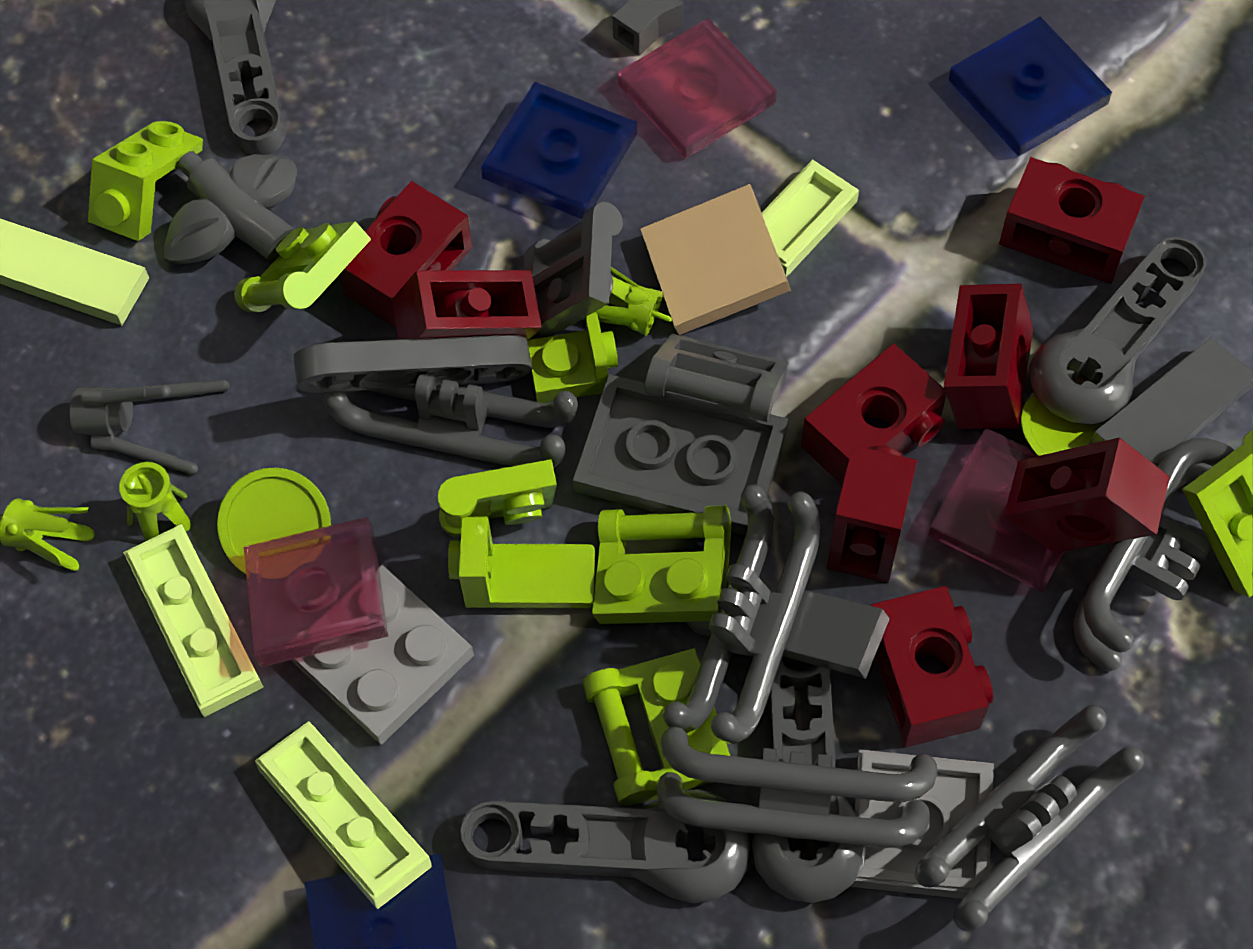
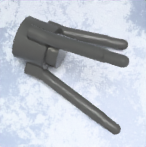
[70,380,230,475]

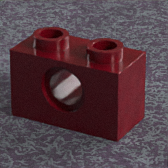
[998,157,1145,284]
[339,181,473,328]
[391,270,542,341]
[944,283,1033,429]
[801,343,947,486]
[1004,437,1170,553]
[826,445,917,583]
[870,586,994,748]

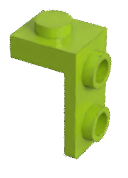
[88,121,203,241]
[448,517,595,608]

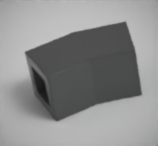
[612,0,683,56]

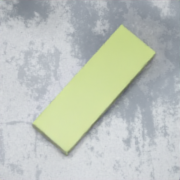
[0,219,149,326]
[123,524,264,717]
[255,721,432,910]

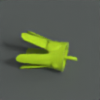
[581,267,672,336]
[119,462,191,541]
[0,498,95,571]

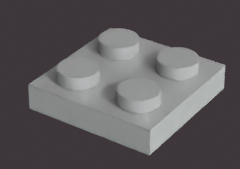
[288,565,474,745]

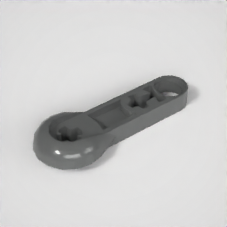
[183,0,285,155]
[1029,237,1206,425]
[751,661,867,903]
[460,789,752,903]

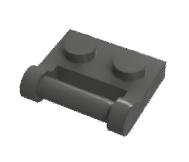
[523,201,623,340]
[645,334,789,422]

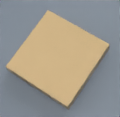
[640,184,791,335]

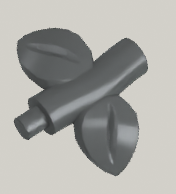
[164,151,297,264]

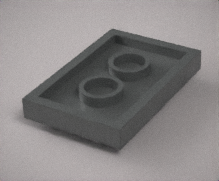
[573,374,788,536]

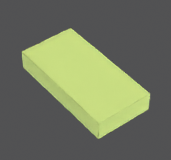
[762,159,859,277]

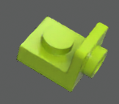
[528,312,618,403]

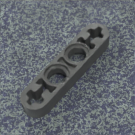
[293,335,532,393]

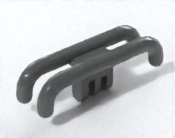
[323,374,578,467]
[1073,438,1234,672]
[663,485,821,744]
[915,705,1144,932]
[656,727,937,848]

